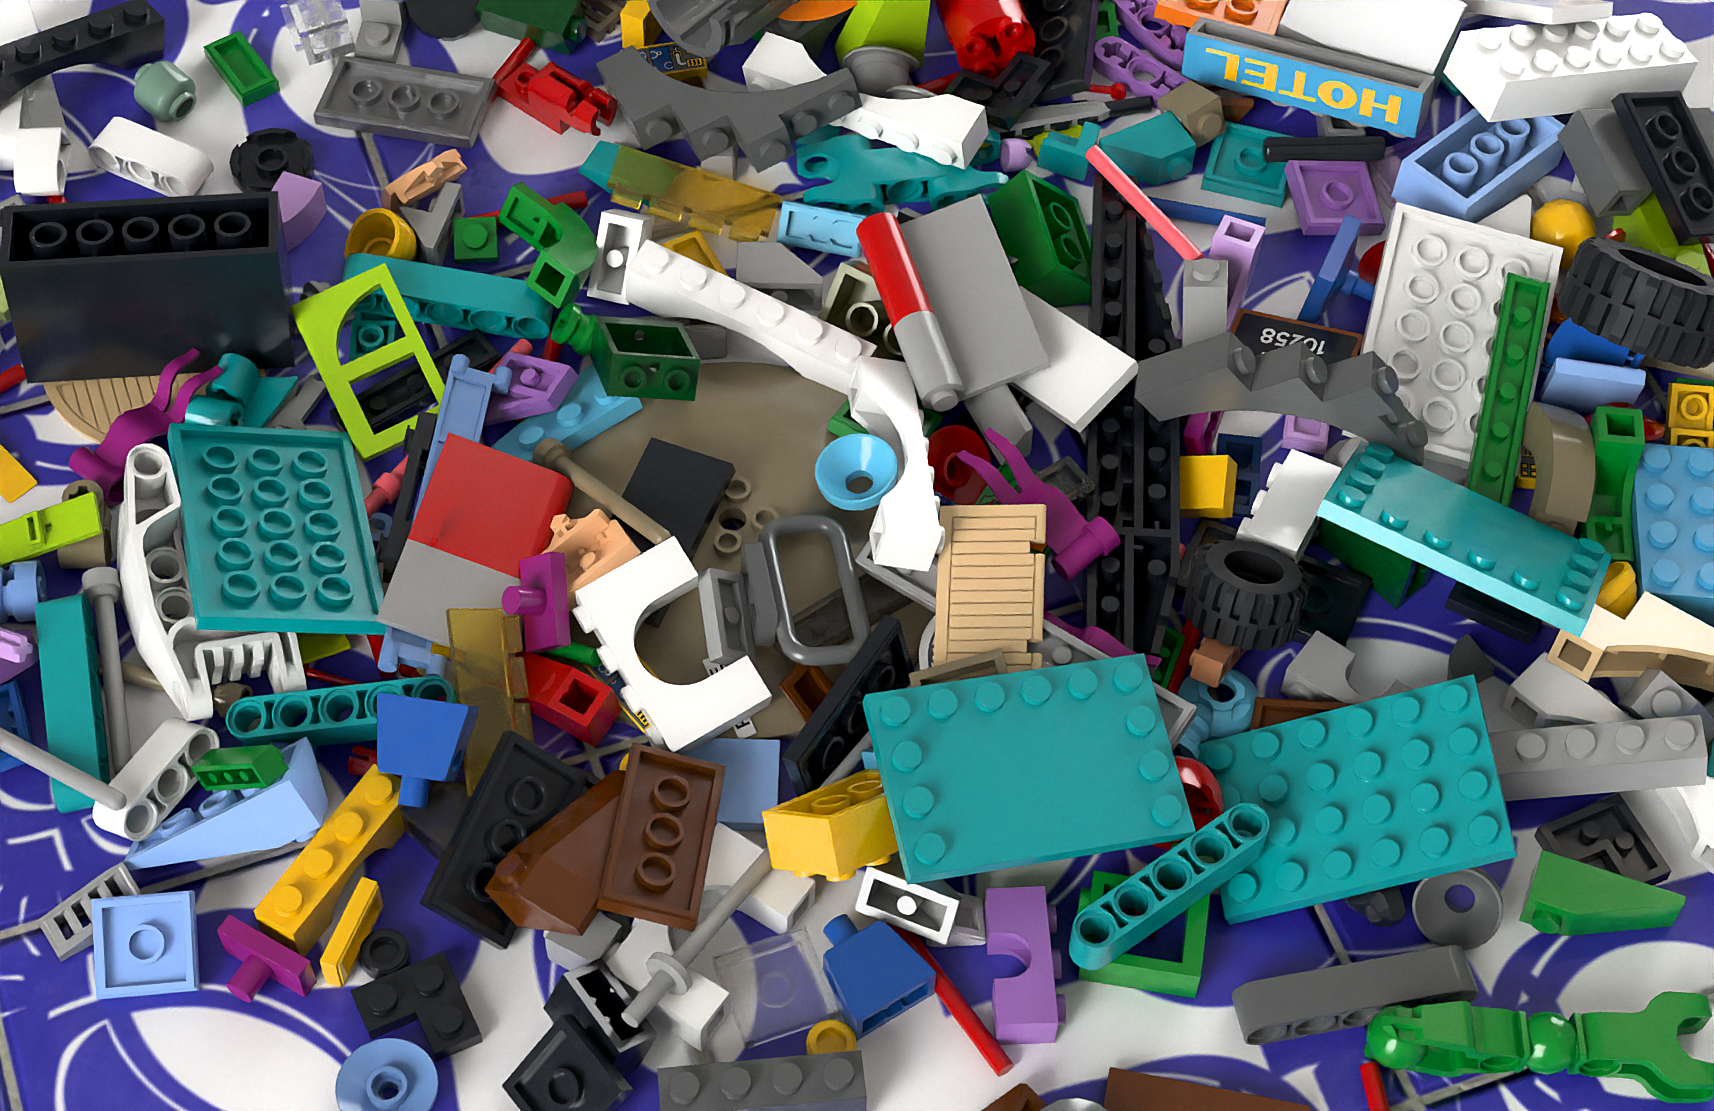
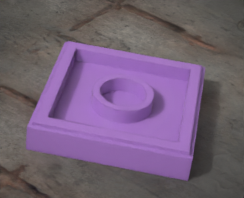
[1284,160,1386,235]

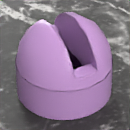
[1000,138,1033,172]

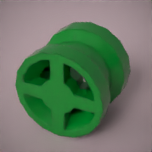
[551,302,597,356]

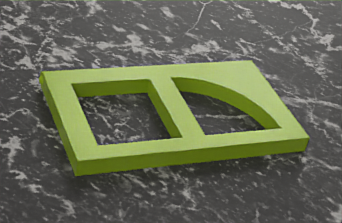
[289,263,445,462]

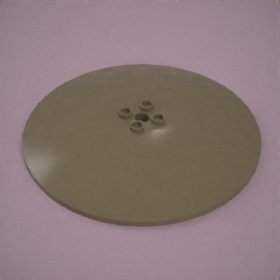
[538,362,940,741]

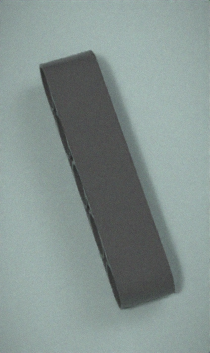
[1231,945,1478,1045]

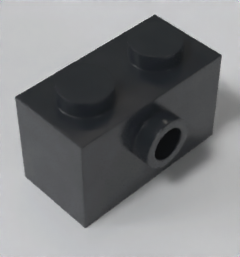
[543,957,658,1076]

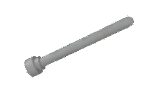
[82,567,132,775]
[0,727,127,811]

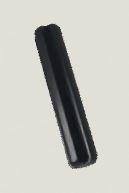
[1262,135,1386,163]

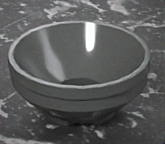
[1412,867,1503,950]

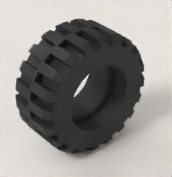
[1557,237,1714,369]

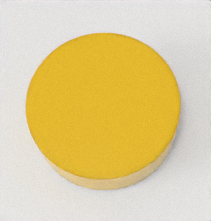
[806,1019,857,1055]

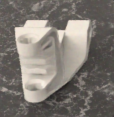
[0,0,72,197]
[116,443,307,722]

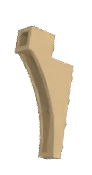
[1546,591,1714,692]

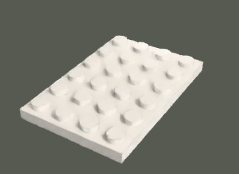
[1342,202,1563,478]

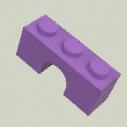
[984,886,1066,1045]

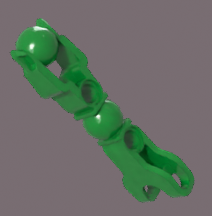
[1364,991,1714,1103]

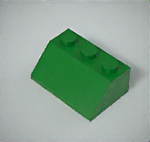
[987,169,1091,308]

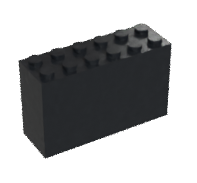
[0,191,295,384]

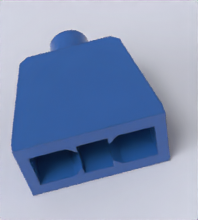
[377,692,479,808]
[823,914,936,1041]

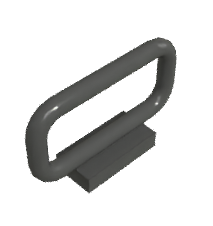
[740,514,872,666]

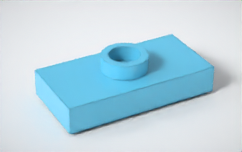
[776,200,868,258]

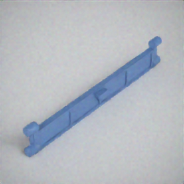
[378,354,513,679]

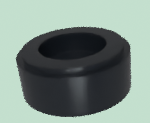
[360,929,411,980]

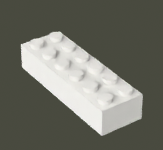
[1443,13,1699,123]

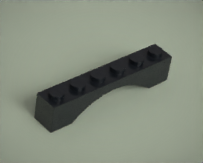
[0,0,165,106]

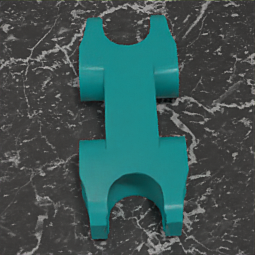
[796,129,1009,217]

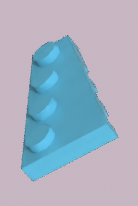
[490,363,643,463]

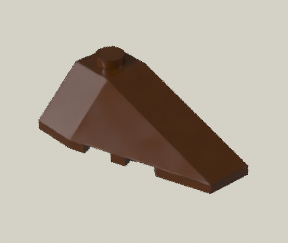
[484,770,625,936]

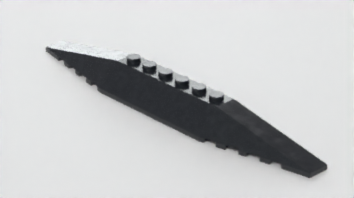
[1083,173,1180,681]

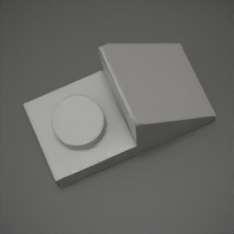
[353,0,409,64]
[399,181,465,266]

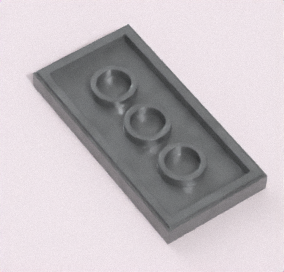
[313,55,497,149]

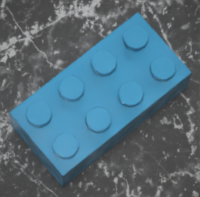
[1631,443,1714,628]

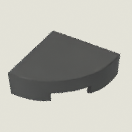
[1447,633,1496,683]

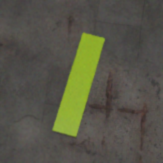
[0,491,103,568]

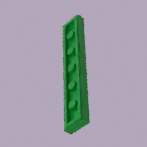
[1465,272,1551,507]

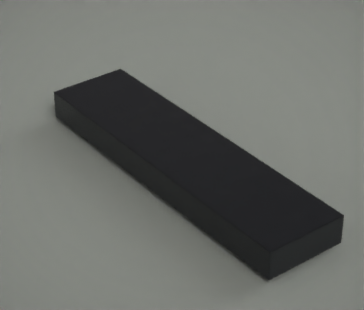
[329,328,502,448]

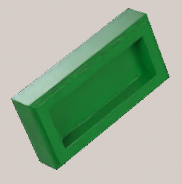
[203,30,280,107]

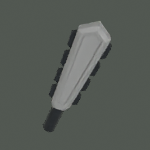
[987,96,1152,141]

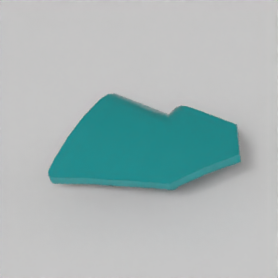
[185,353,299,428]

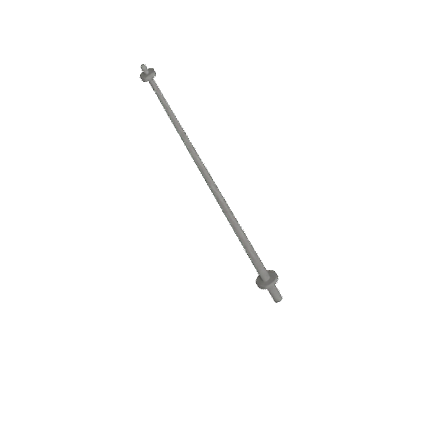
[621,683,912,1027]

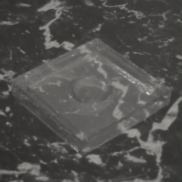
[712,926,840,1049]

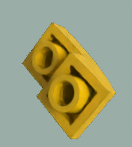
[1665,383,1714,448]

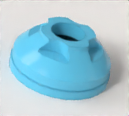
[815,433,898,511]
[1177,669,1259,742]

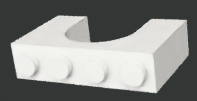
[572,536,772,755]
[603,822,815,1052]

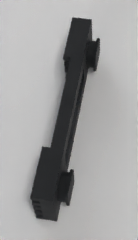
[376,411,437,583]

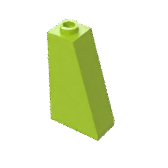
[834,0,931,70]

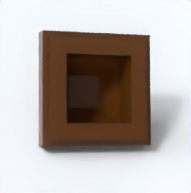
[1220,97,1254,123]

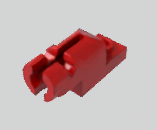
[498,61,618,136]

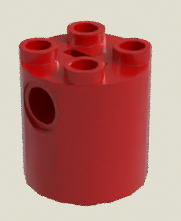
[935,0,1035,79]

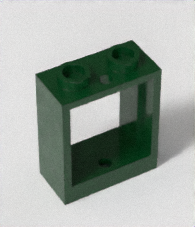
[590,316,701,401]

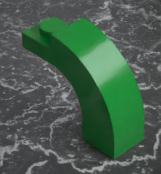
[497,182,598,309]
[1577,406,1645,567]

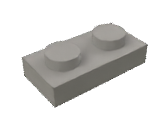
[698,568,756,666]

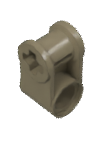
[57,479,112,570]

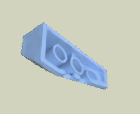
[123,737,329,871]

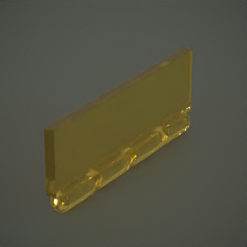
[606,145,781,242]
[446,608,534,797]

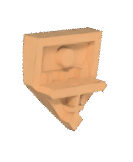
[381,149,467,214]
[541,509,641,611]

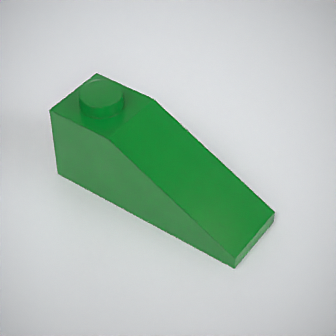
[1519,850,1686,936]

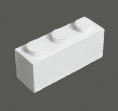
[1235,449,1342,564]

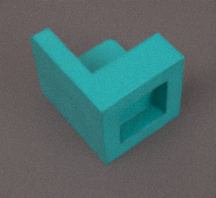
[1037,121,1101,182]

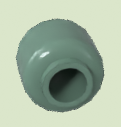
[133,60,197,122]

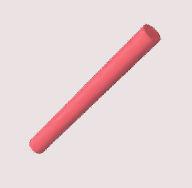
[1085,145,1205,260]

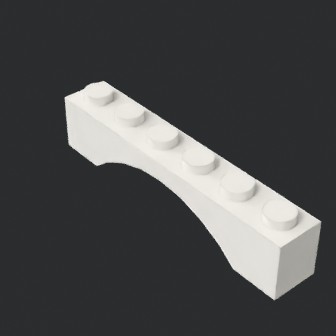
[742,32,988,170]
[625,239,878,395]
[847,355,945,572]
[1501,651,1714,874]

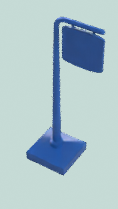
[1297,214,1646,377]

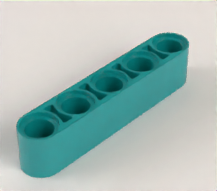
[340,253,554,340]
[35,593,111,814]
[225,676,465,747]
[1069,803,1270,970]

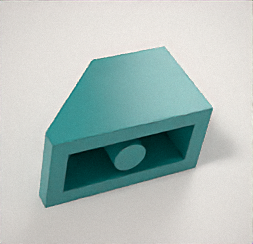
[1098,111,1196,186]

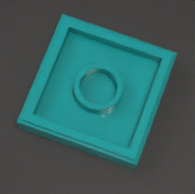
[1201,121,1294,208]

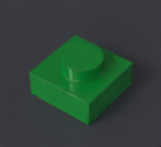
[453,216,499,264]

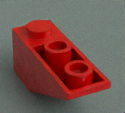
[480,649,622,748]

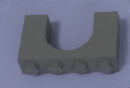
[1557,107,1714,217]

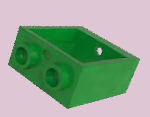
[1071,870,1210,998]

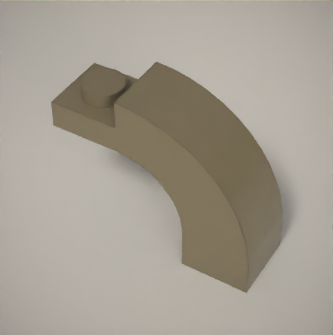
[1521,401,1595,537]

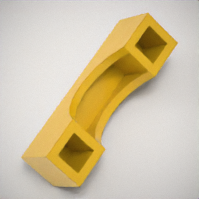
[253,764,419,957]

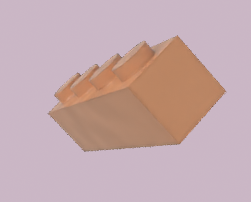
[1189,636,1246,688]

